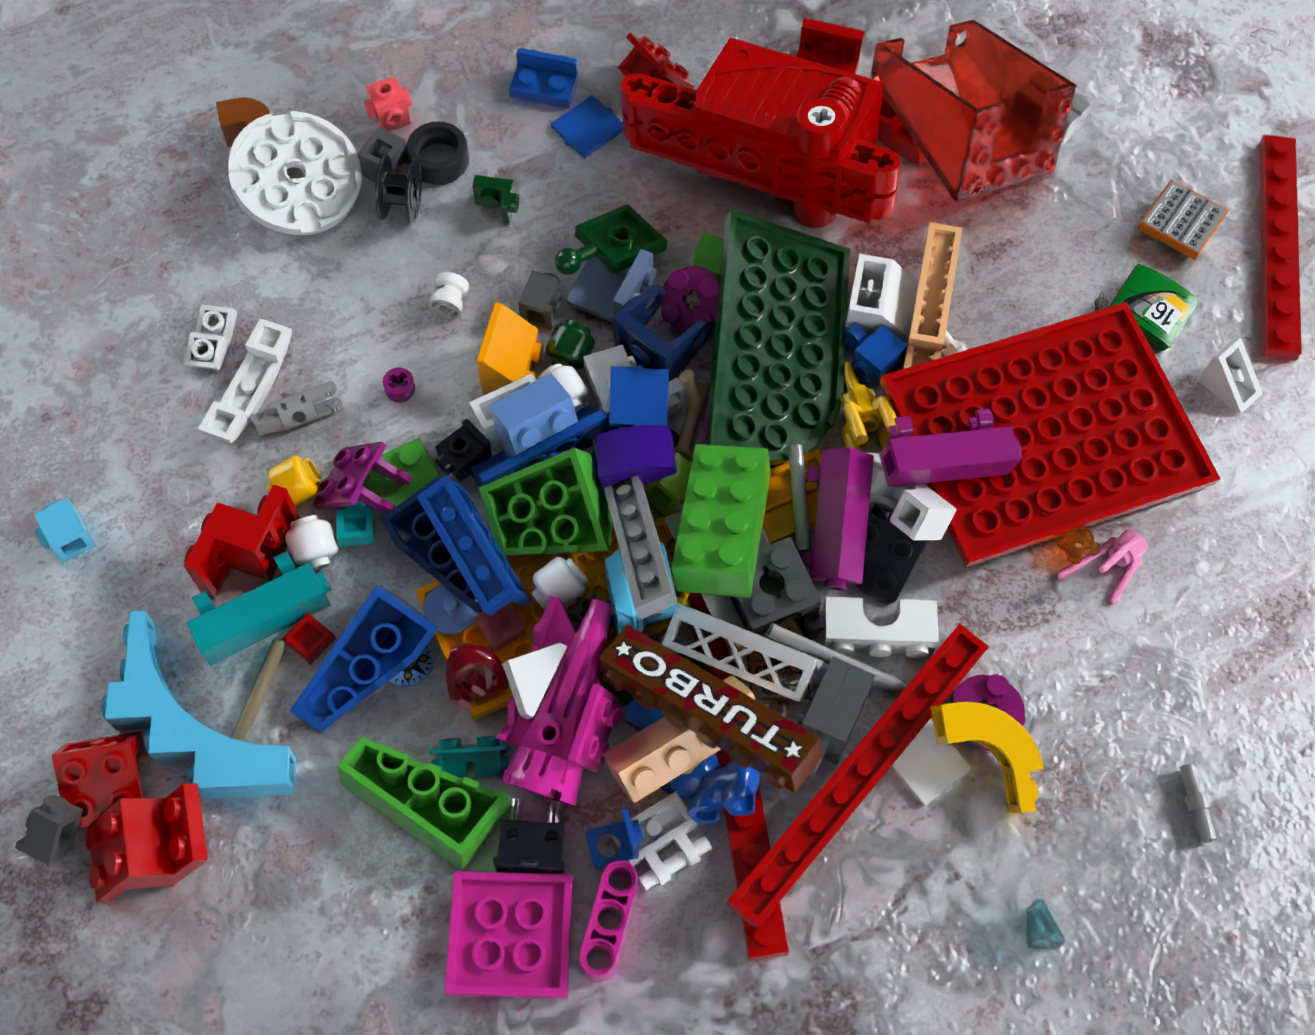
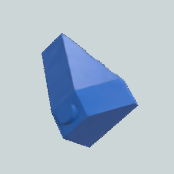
[290,585,438,732]

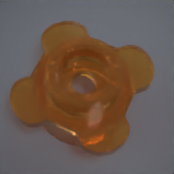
[1056,527,1100,564]

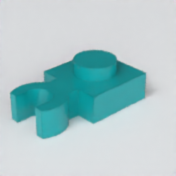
[336,501,375,547]

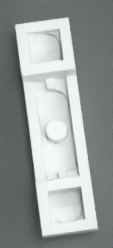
[198,318,292,444]

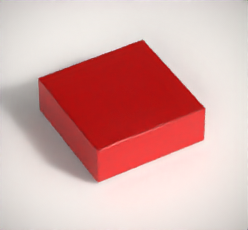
[282,612,336,665]

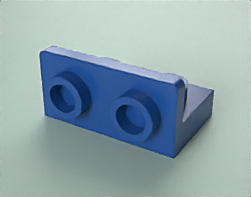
[509,48,579,109]

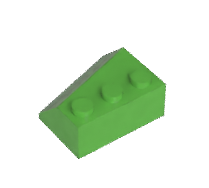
[479,448,612,556]

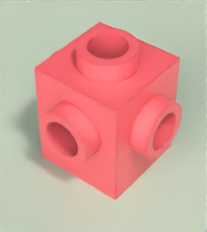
[364,76,412,131]

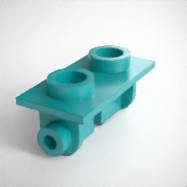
[429,736,509,777]

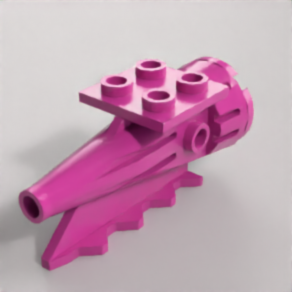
[496,596,622,806]

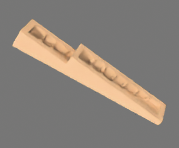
[903,222,963,369]

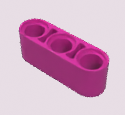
[580,860,638,983]

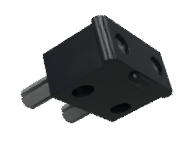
[493,798,565,874]

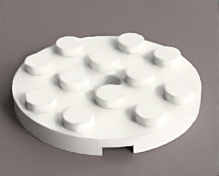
[228,111,362,235]

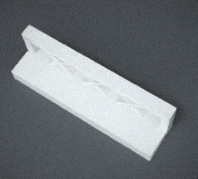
[662,603,823,702]

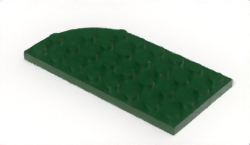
[705,209,850,465]

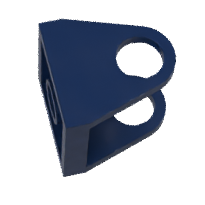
[612,284,713,382]

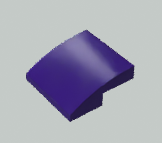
[596,425,677,488]

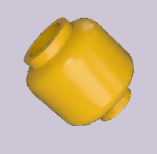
[265,455,322,507]

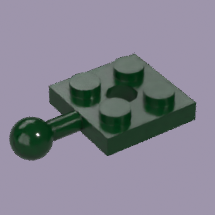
[554,204,668,275]

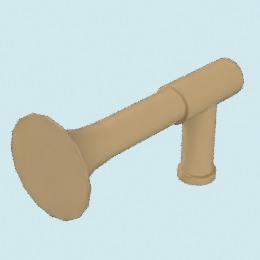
[674,370,708,463]

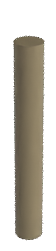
[230,639,287,741]

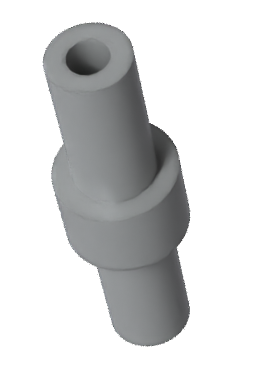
[1180,764,1217,843]

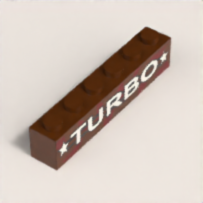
[598,625,823,794]

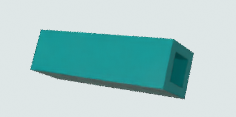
[186,551,332,666]

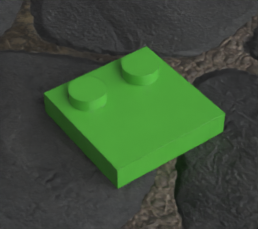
[363,438,440,529]

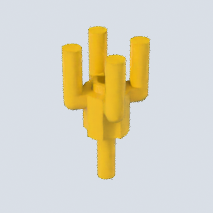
[840,362,897,451]

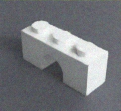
[868,453,957,540]
[822,597,939,659]

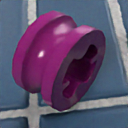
[383,368,415,402]

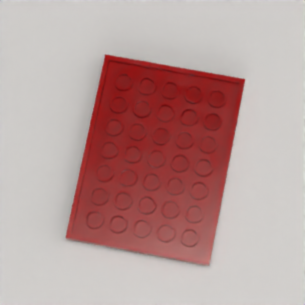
[879,302,1221,568]

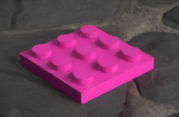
[445,871,573,999]

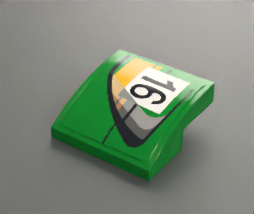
[1109,264,1199,351]

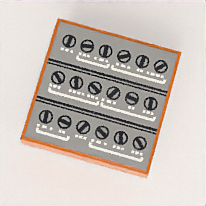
[1137,179,1229,260]

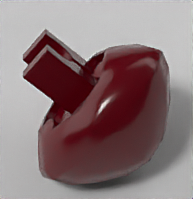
[446,643,509,710]

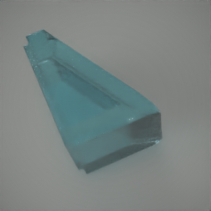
[1026,899,1065,950]

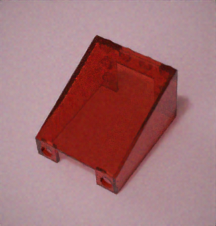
[871,19,1077,202]

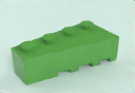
[337,737,510,871]

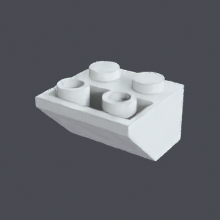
[845,253,918,343]

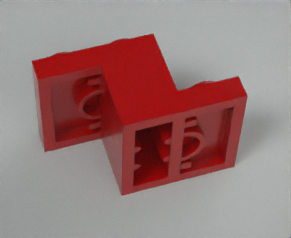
[184,484,300,600]
[85,783,208,902]

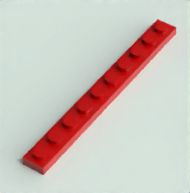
[688,593,789,961]
[726,623,989,931]

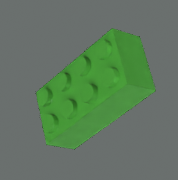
[671,444,771,598]

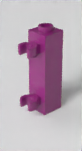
[879,408,1021,487]
[798,447,874,590]

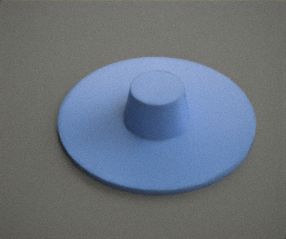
[423,584,478,634]

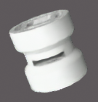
[428,272,469,319]

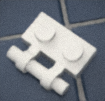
[611,791,712,891]

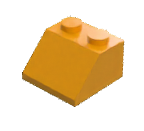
[476,302,544,396]

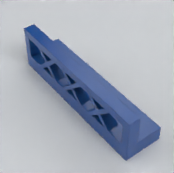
[470,405,609,487]
[417,475,532,616]

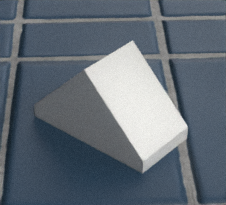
[1198,337,1263,413]
[502,643,567,719]

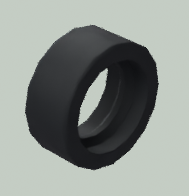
[407,121,469,184]

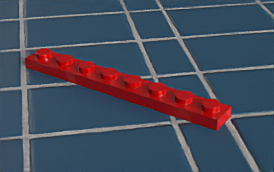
[1260,134,1302,360]

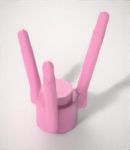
[1056,530,1147,604]

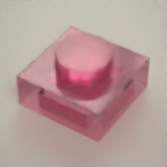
[474,603,526,653]

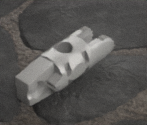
[252,381,344,436]

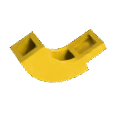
[930,702,1044,813]

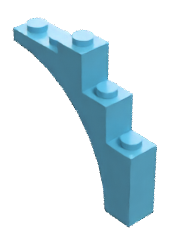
[101,610,296,799]

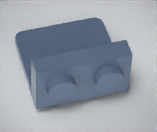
[567,249,657,322]

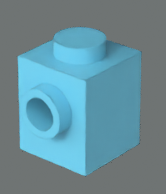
[34,497,96,563]

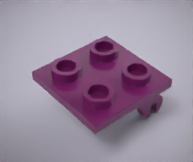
[312,442,412,514]

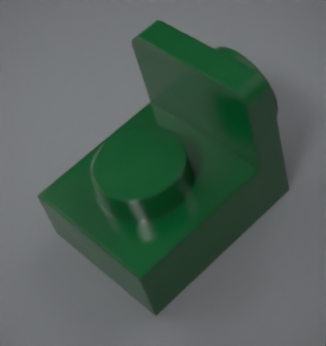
[472,175,520,224]

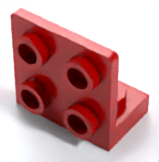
[51,731,143,828]

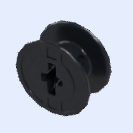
[375,154,422,223]

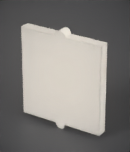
[891,719,973,807]

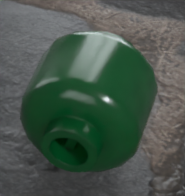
[545,320,595,369]

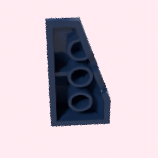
[380,476,483,614]

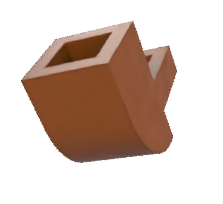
[216,97,270,147]

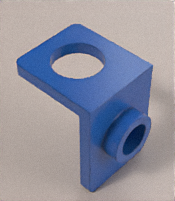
[585,808,644,869]

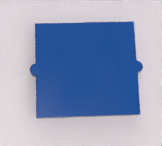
[551,95,624,159]
[609,365,669,427]

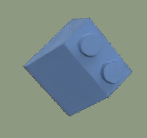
[488,373,578,458]

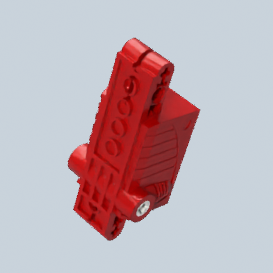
[620,37,901,228]

